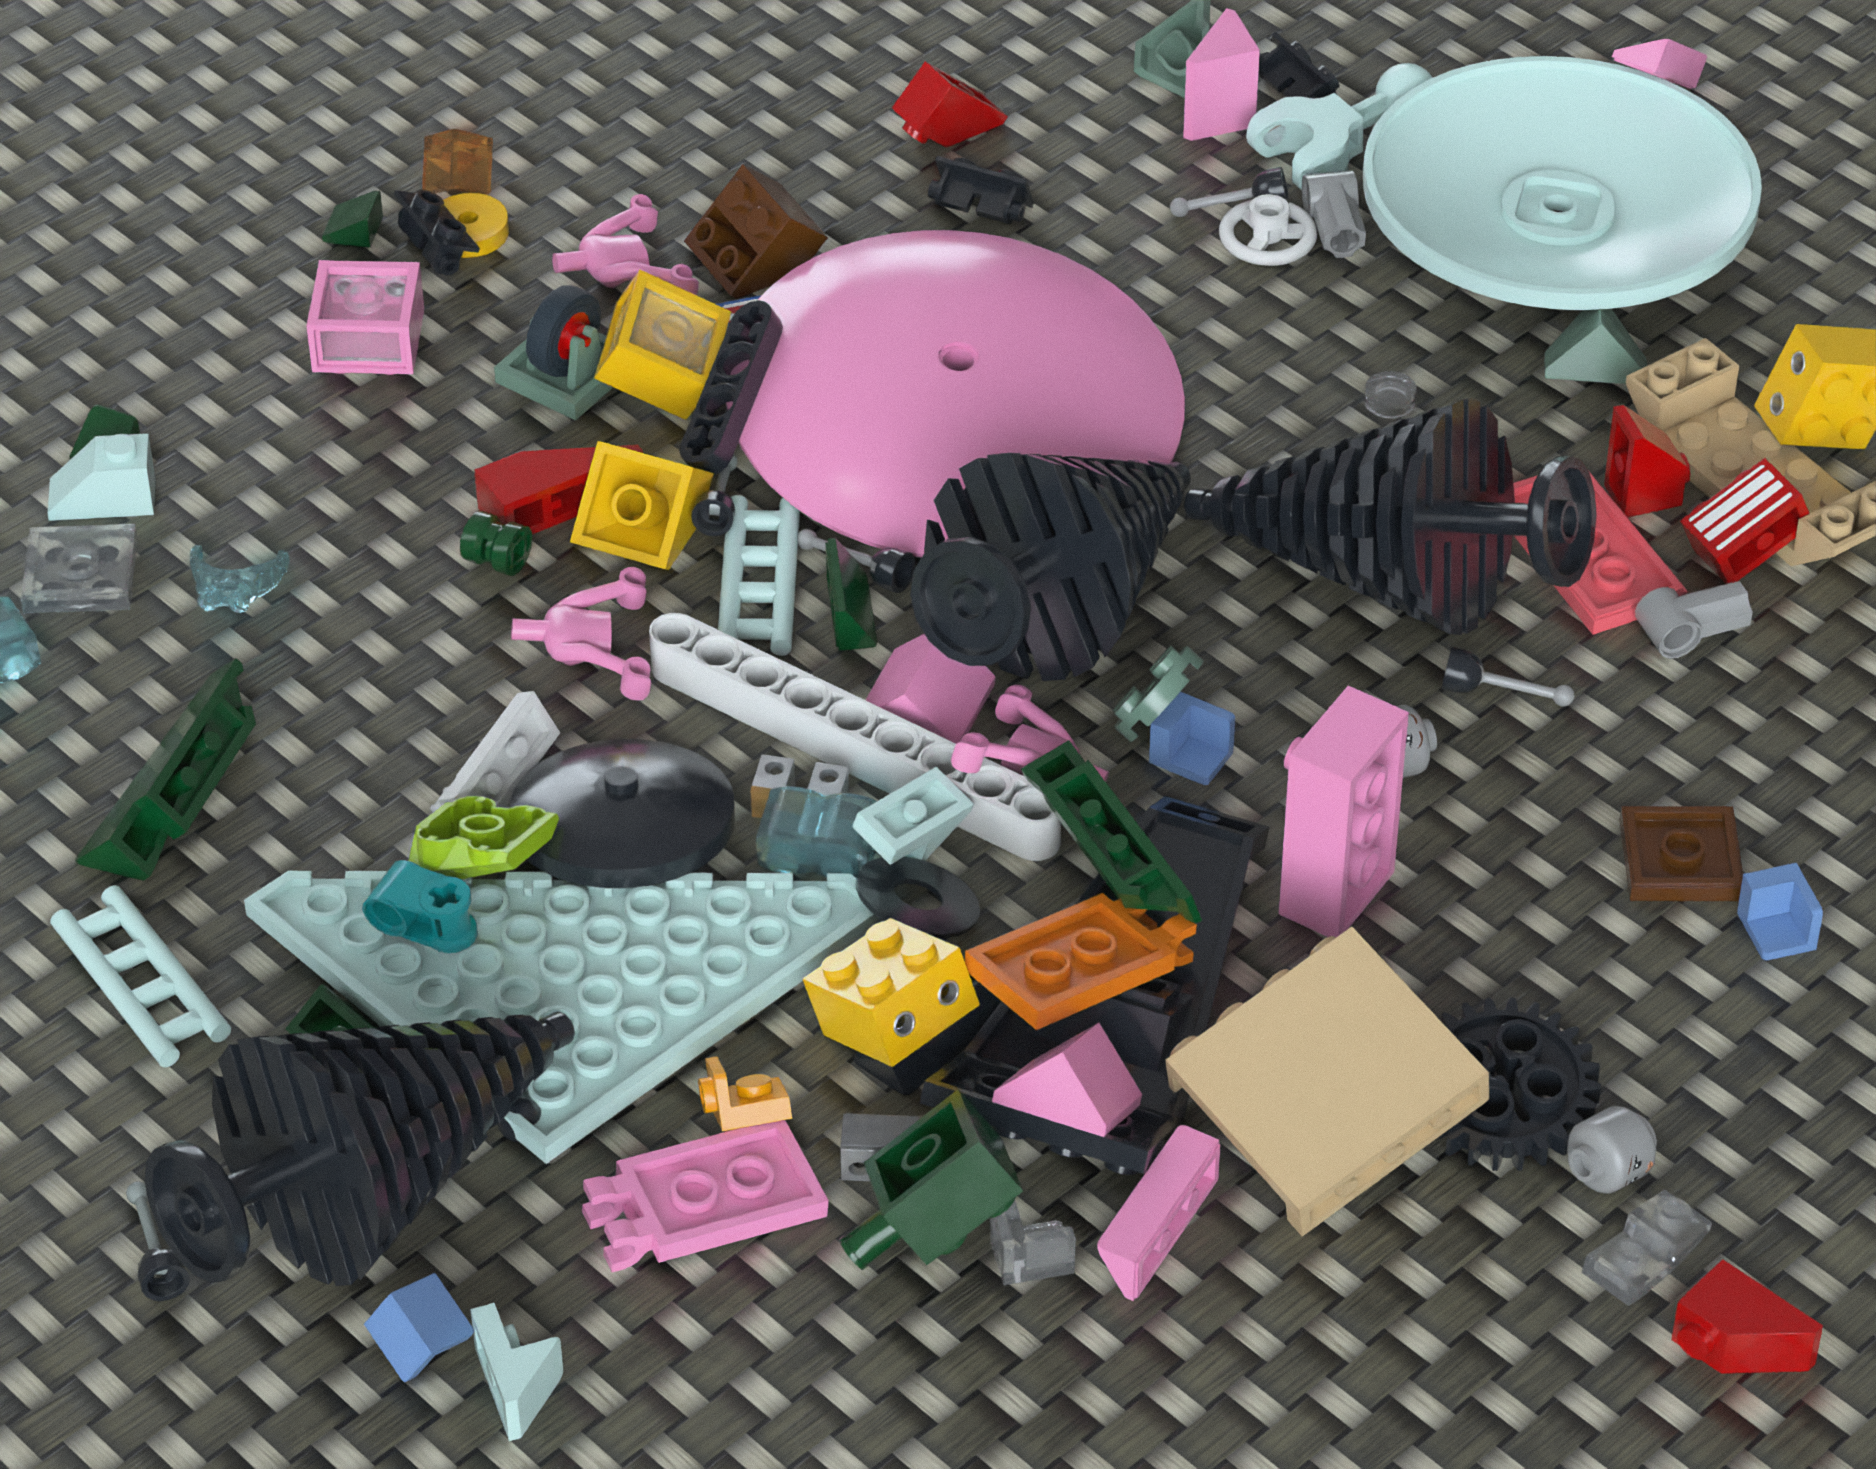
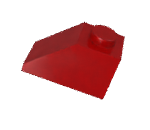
[892,61,1008,148]
[1604,405,1691,518]
[1671,1259,1823,1374]

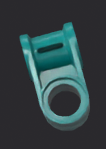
[362,860,478,954]

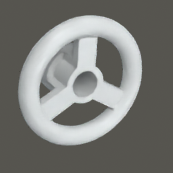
[1219,194,1317,266]

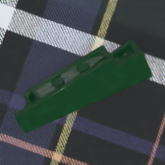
[75,658,256,881]
[1021,740,1202,923]

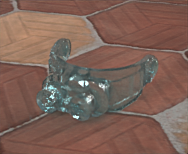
[190,545,290,613]

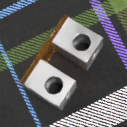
[751,754,849,829]

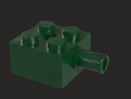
[839,1089,1023,1270]

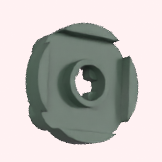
[1112,646,1204,742]

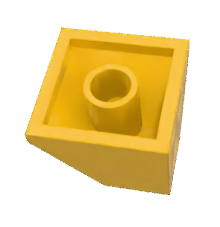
[570,441,714,570]

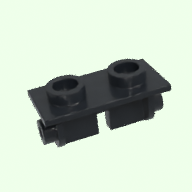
[1258,31,1340,99]
[928,156,1034,224]
[394,190,480,275]

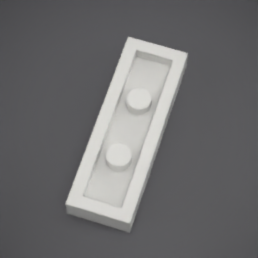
[430,691,560,813]

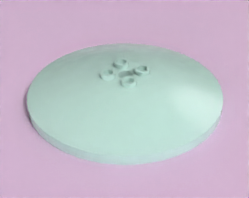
[1363,56,1762,310]

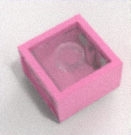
[306,260,424,375]

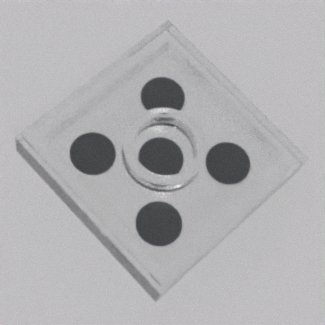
[21,524,138,613]

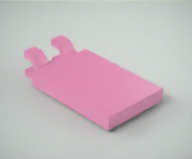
[582,1120,829,1272]

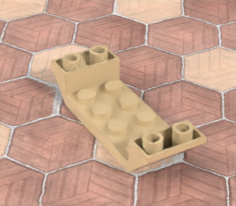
[1626,338,1876,566]

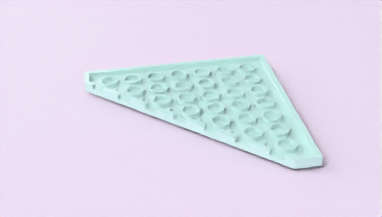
[244,871,883,1164]

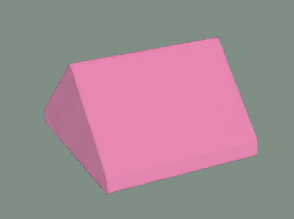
[1183,8,1260,141]
[866,634,995,744]
[992,1023,1142,1137]

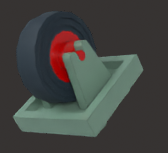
[494,285,613,421]

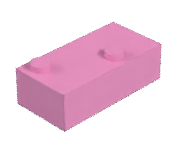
[1279,686,1409,937]

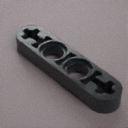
[679,300,783,476]

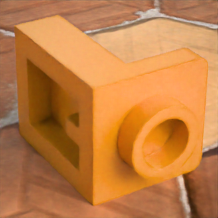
[698,1056,792,1132]

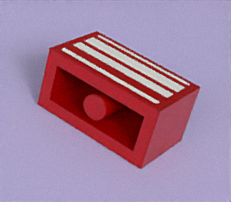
[1680,458,1810,584]

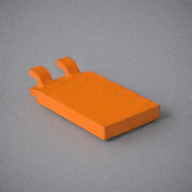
[965,893,1197,1030]

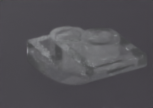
[1581,1190,1712,1306]

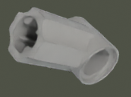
[1302,170,1366,258]
[1635,581,1753,659]

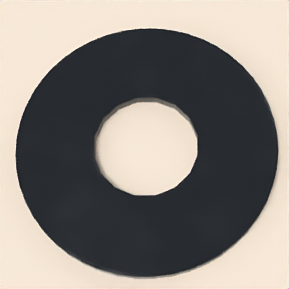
[856,857,980,938]

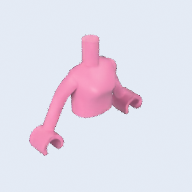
[552,194,699,295]
[511,567,651,700]
[951,685,1109,782]

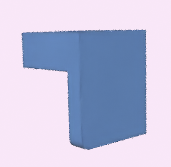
[1149,692,1235,785]
[1737,863,1823,960]
[364,1273,474,1382]

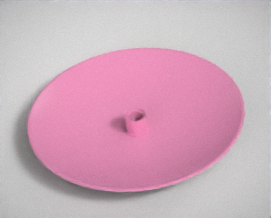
[726,230,1185,558]

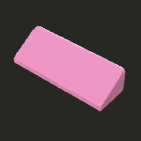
[1612,39,1707,90]
[1097,1125,1220,1301]

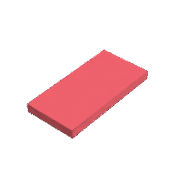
[1514,470,1687,635]

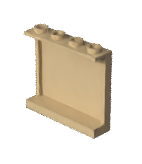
[1166,927,1489,1237]

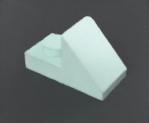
[852,767,974,865]
[470,1303,563,1441]

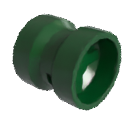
[459,510,533,576]

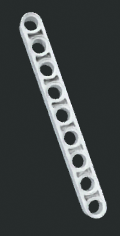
[649,613,1061,861]

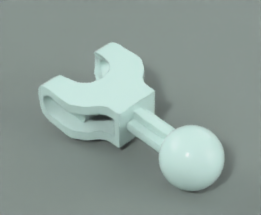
[1246,63,1433,190]

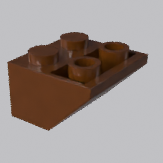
[684,164,828,299]

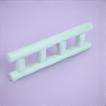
[718,495,800,656]
[50,885,231,1067]

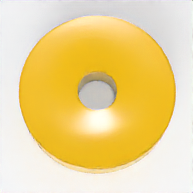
[443,193,509,258]

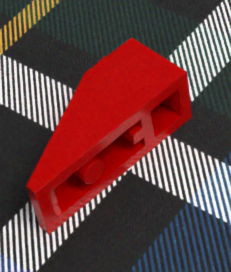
[474,445,643,535]

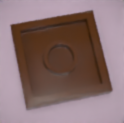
[1619,806,1743,901]

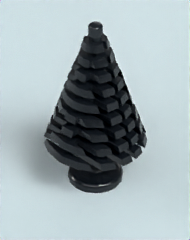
[1184,398,1597,635]
[910,453,1191,681]
[145,1012,575,1286]

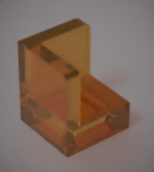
[422,128,493,195]

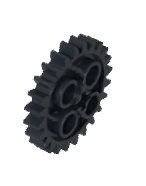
[1435,997,1601,1171]

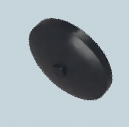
[510,739,735,888]

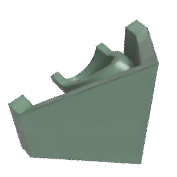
[1133,0,1211,98]
[1544,309,1647,384]

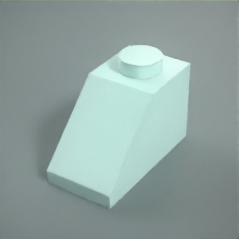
[47,434,156,521]

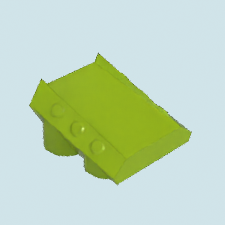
[408,796,559,879]

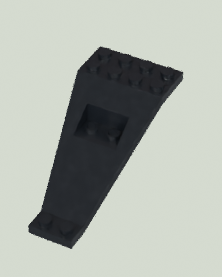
[920,796,1270,1175]

